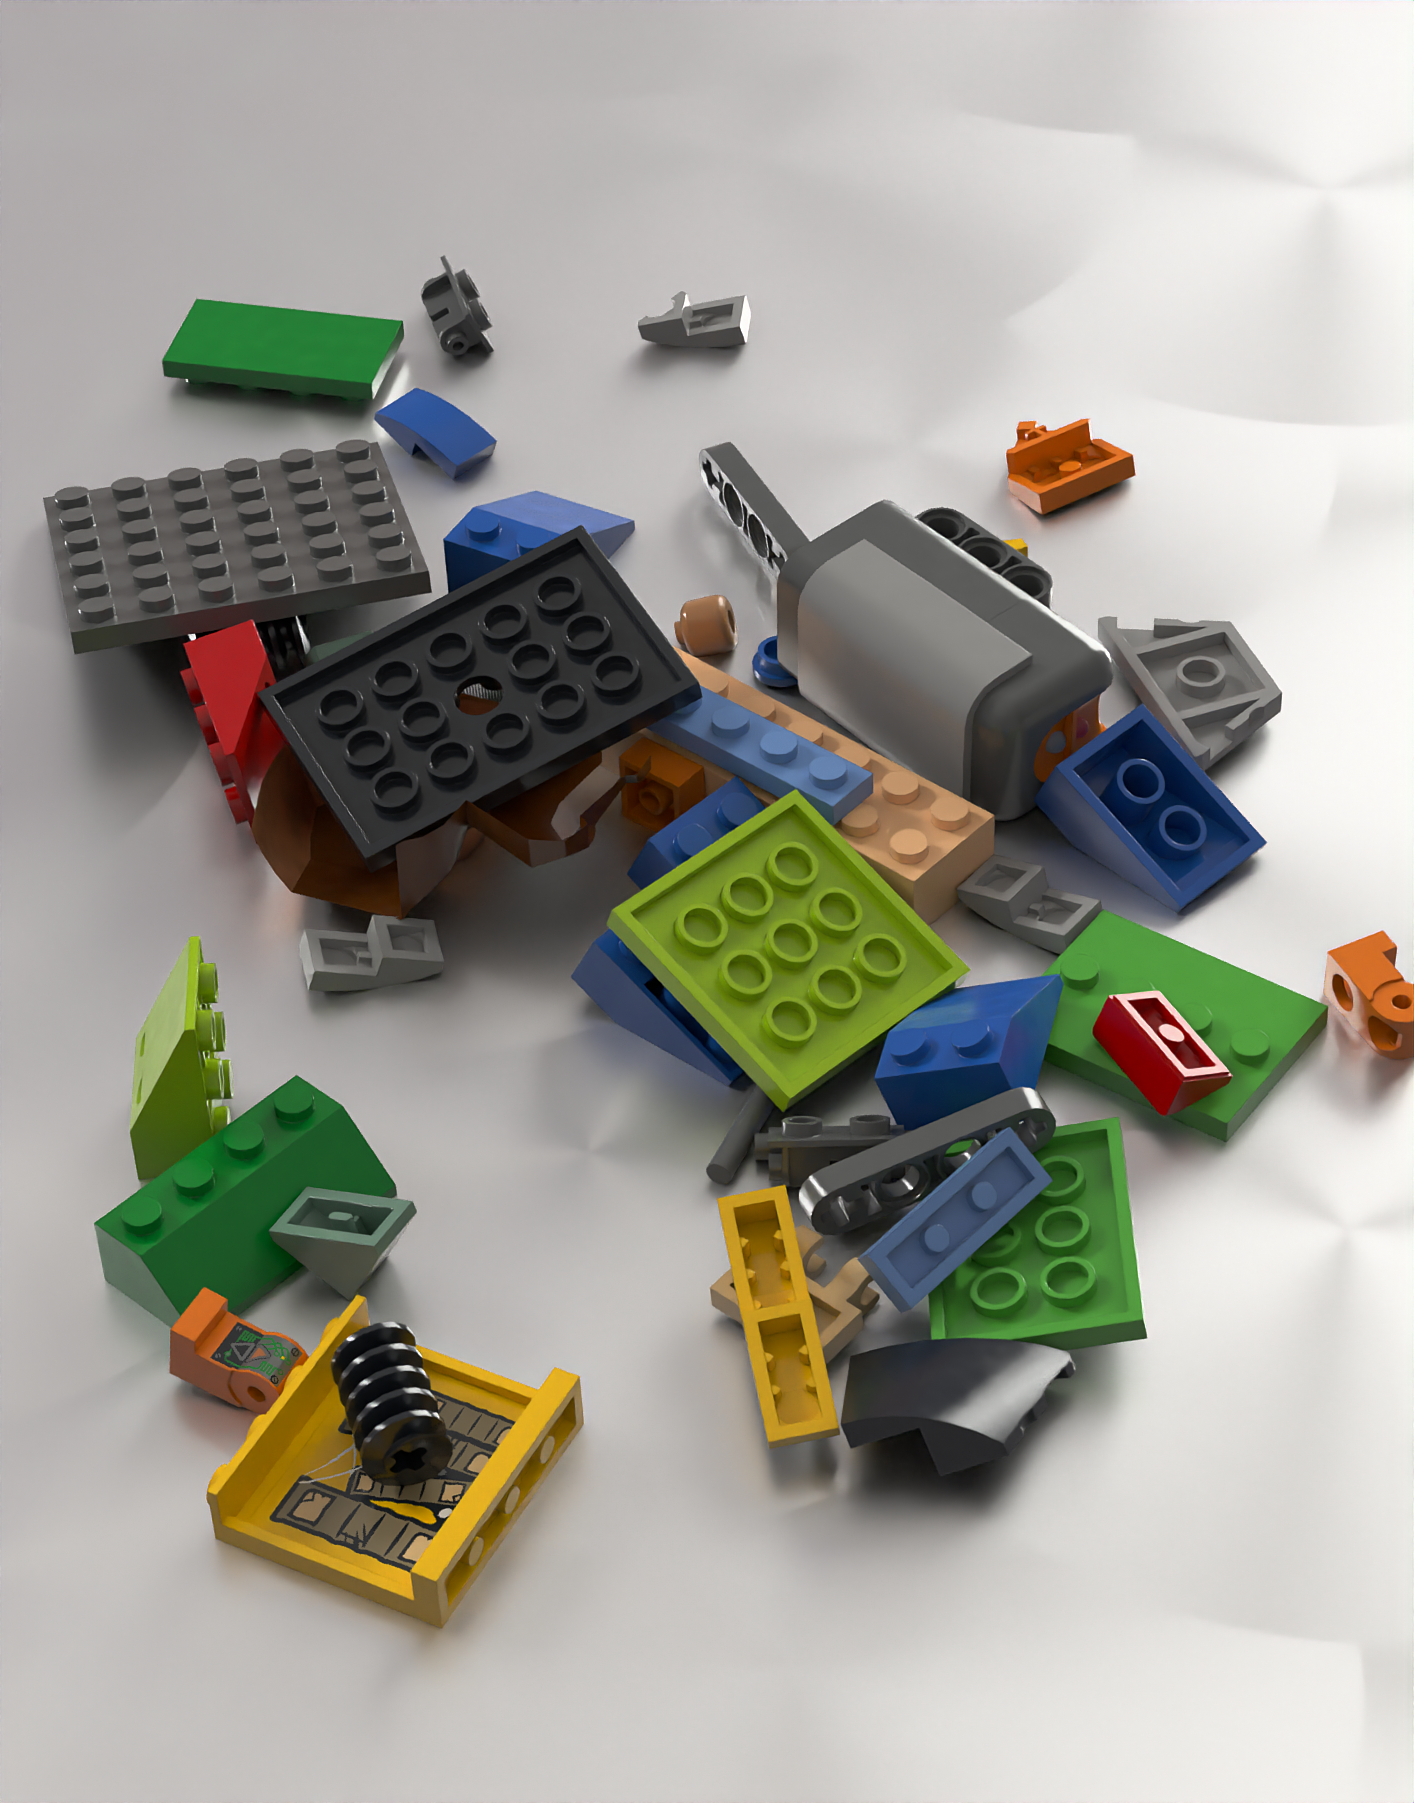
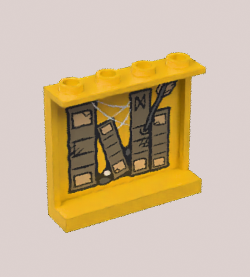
[206,1295,584,1628]

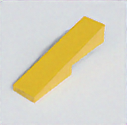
[717,1185,840,1449]

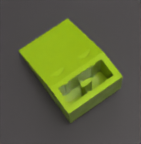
[130,936,234,1179]

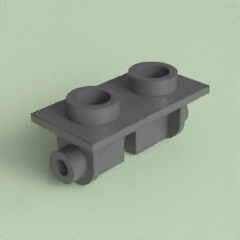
[421,255,494,355]
[768,1115,905,1187]

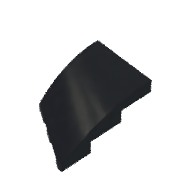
[840,1338,1075,1476]

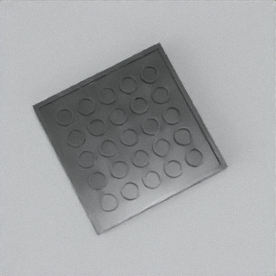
[43,439,432,654]

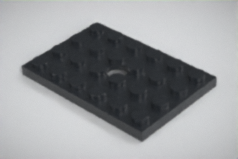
[257,524,703,873]

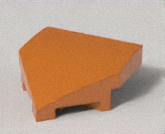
[1006,419,1136,515]

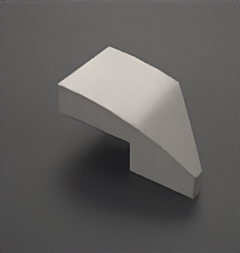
[638,291,751,348]

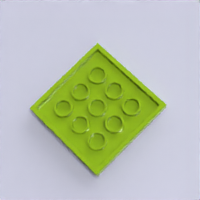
[606,789,971,1112]

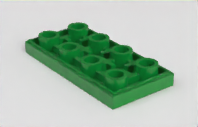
[162,299,405,402]

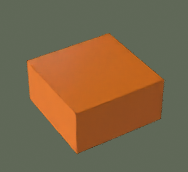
[618,737,705,833]

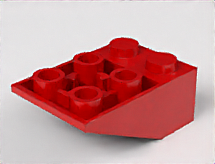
[180,619,286,844]

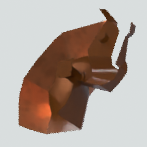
[251,693,651,920]

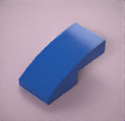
[374,388,497,480]

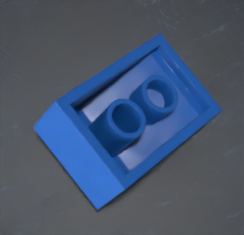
[443,491,635,594]
[1034,703,1267,913]
[874,974,1064,1130]

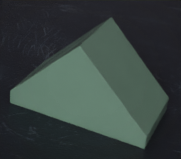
[269,1187,417,1301]

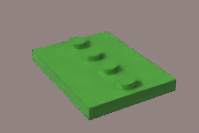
[1042,909,1328,1143]
[921,1117,1147,1351]

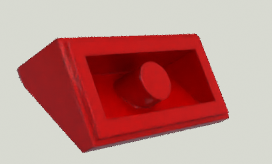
[1092,990,1233,1116]

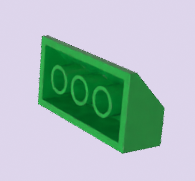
[94,1075,397,1328]

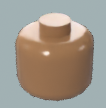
[674,595,738,657]

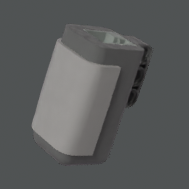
[777,500,1114,822]

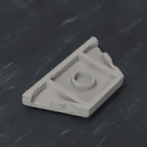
[1098,616,1282,771]

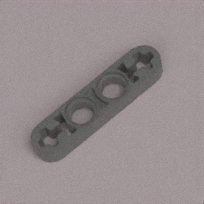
[699,442,810,580]
[799,1087,1056,1236]

